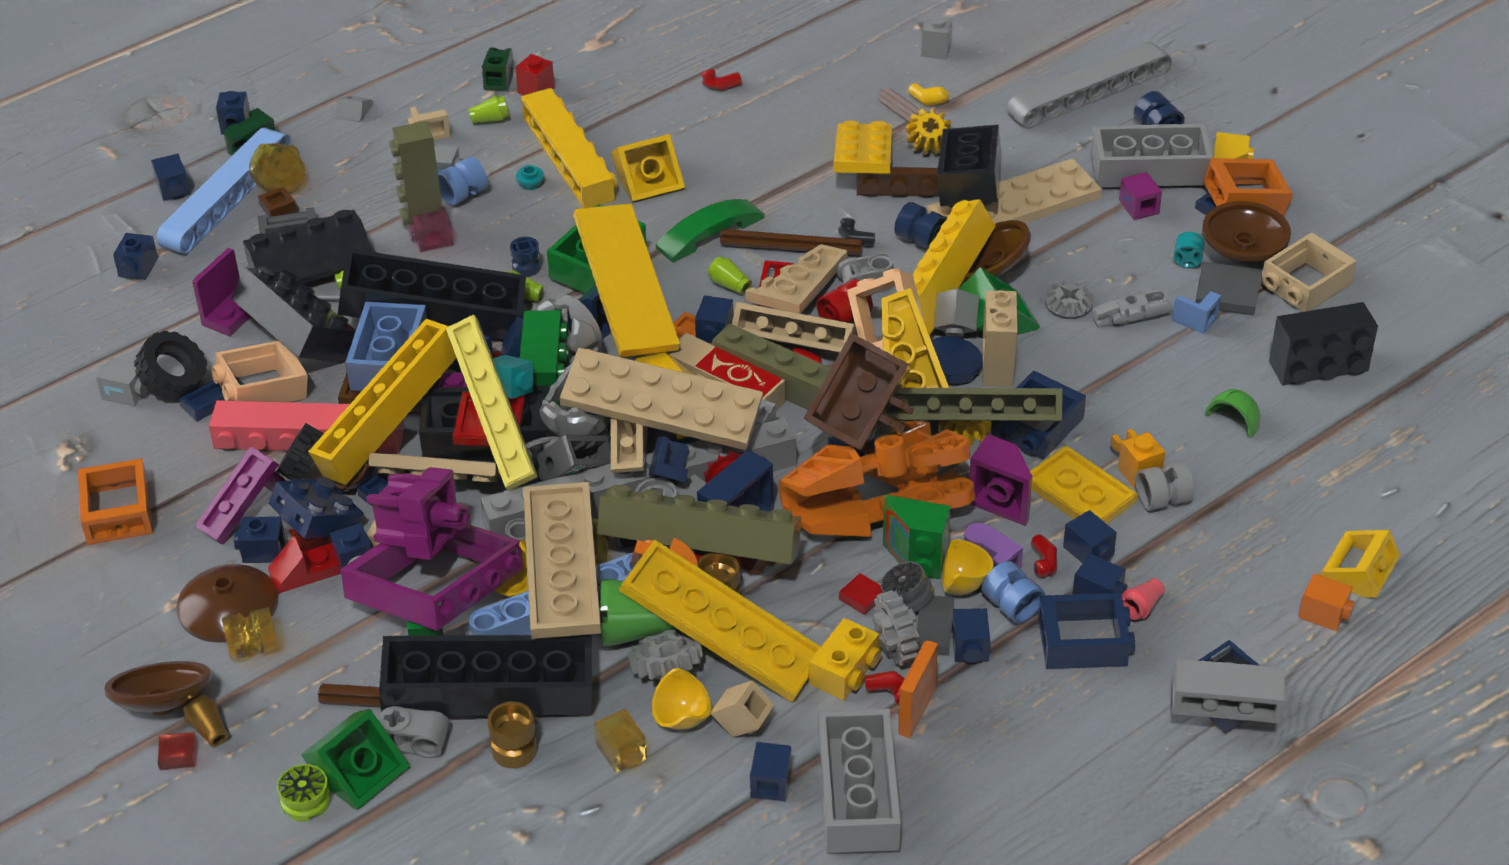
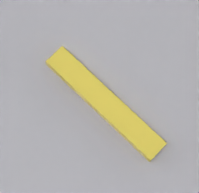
[446,315,538,490]

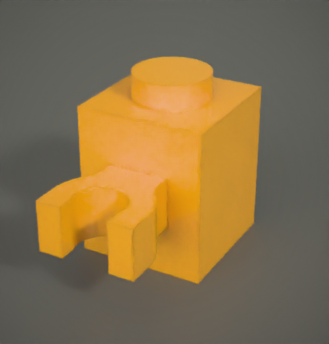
[1110,428,1166,489]

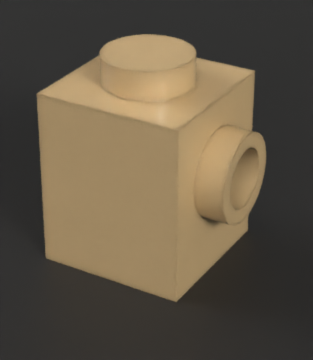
[710,680,775,738]

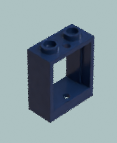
[991,370,1086,460]
[697,449,774,512]
[1038,593,1135,669]

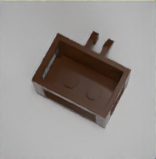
[803,332,915,453]

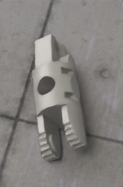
[1093,288,1172,327]

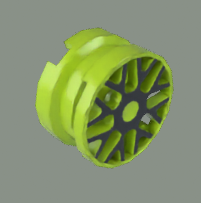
[277,764,331,822]

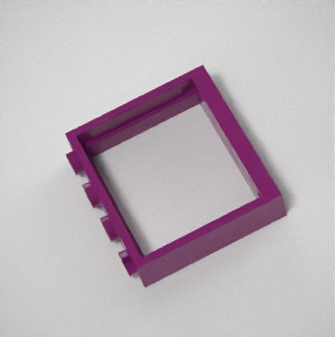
[340,524,523,631]

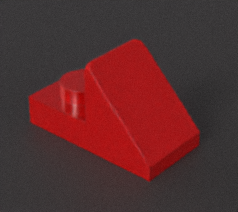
[268,536,341,594]

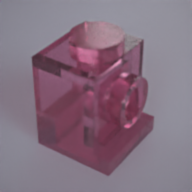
[408,206,454,253]

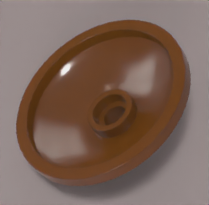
[1202,201,1291,262]
[963,220,1031,282]
[176,564,278,643]
[104,661,211,715]

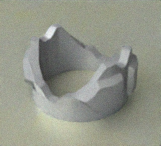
[535,295,602,364]
[539,362,611,437]

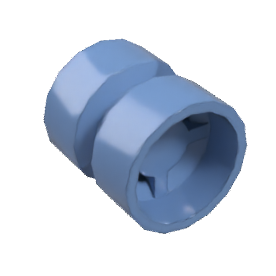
[438,156,488,206]
[982,561,1045,624]

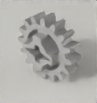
[872,590,920,666]
[627,630,703,679]

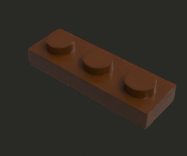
[856,167,939,197]

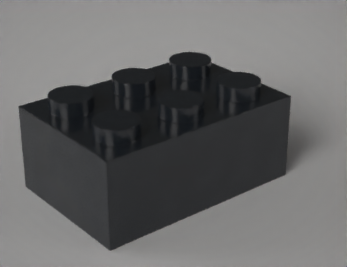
[1269,302,1378,386]

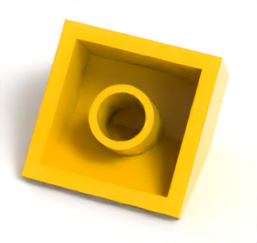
[611,134,685,202]

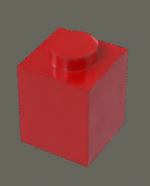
[515,54,555,95]

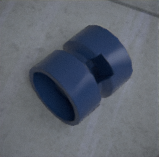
[1134,91,1185,125]
[894,202,947,250]

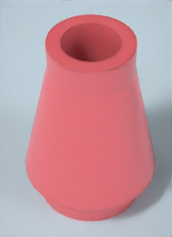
[1122,578,1165,620]

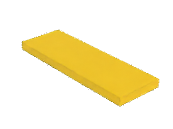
[573,203,680,357]
[618,539,821,703]

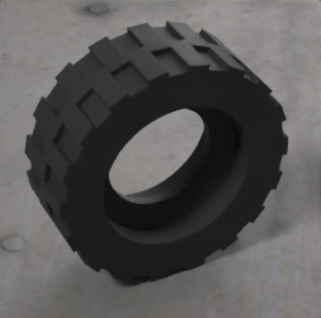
[134,331,207,400]

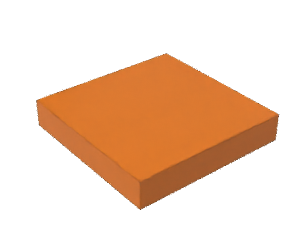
[898,640,938,738]

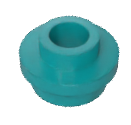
[516,165,544,190]

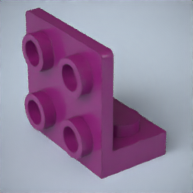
[192,248,252,337]

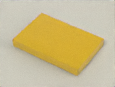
[1030,445,1138,524]

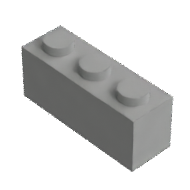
[1172,659,1285,723]

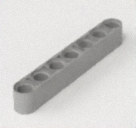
[1007,42,1172,128]

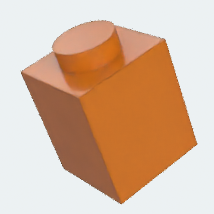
[1298,573,1355,631]

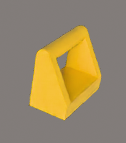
[1320,530,1401,598]

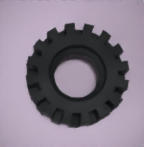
[276,423,324,480]

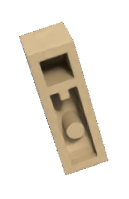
[611,418,648,473]

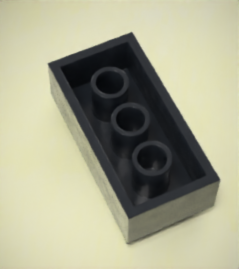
[937,124,1002,208]
[231,266,356,363]

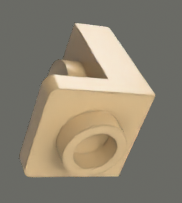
[407,107,450,141]

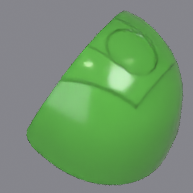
[1205,389,1260,438]

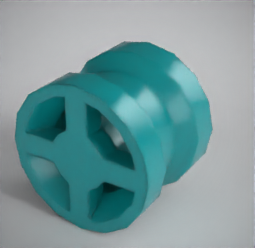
[1173,231,1205,269]

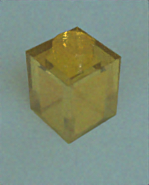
[594,708,647,773]

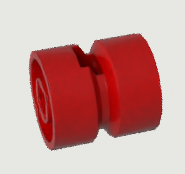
[817,279,873,323]

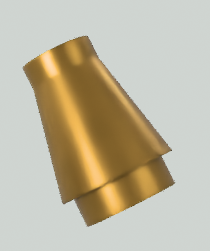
[183,695,229,747]

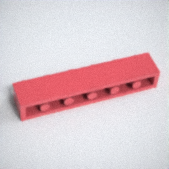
[209,400,405,454]

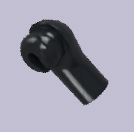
[838,218,875,247]

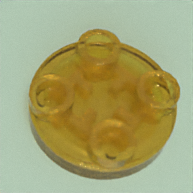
[249,143,305,194]

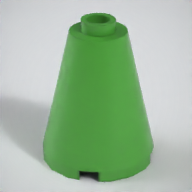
[600,578,678,646]

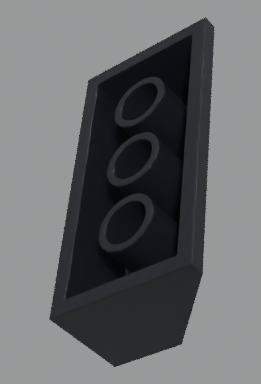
[243,209,373,284]
[419,385,550,458]

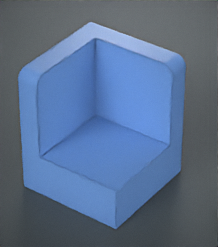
[1172,291,1221,334]

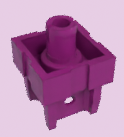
[366,467,469,560]

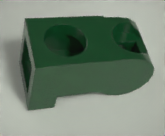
[482,47,513,91]
[224,108,276,156]

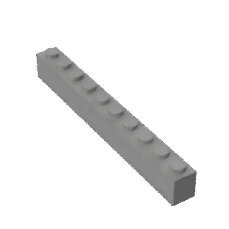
[480,418,796,536]

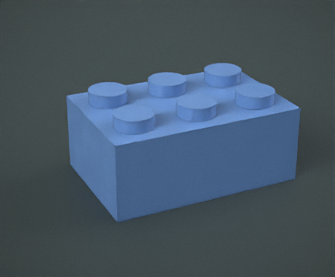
[345,302,427,391]

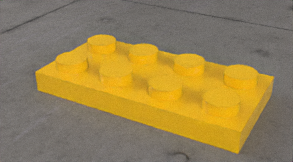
[834,120,892,174]

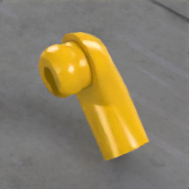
[908,83,949,106]

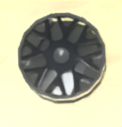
[881,561,934,613]

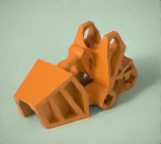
[779,420,975,537]

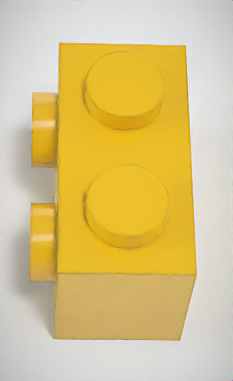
[809,618,882,701]

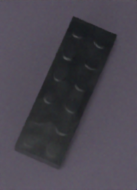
[337,248,526,339]
[379,635,592,716]

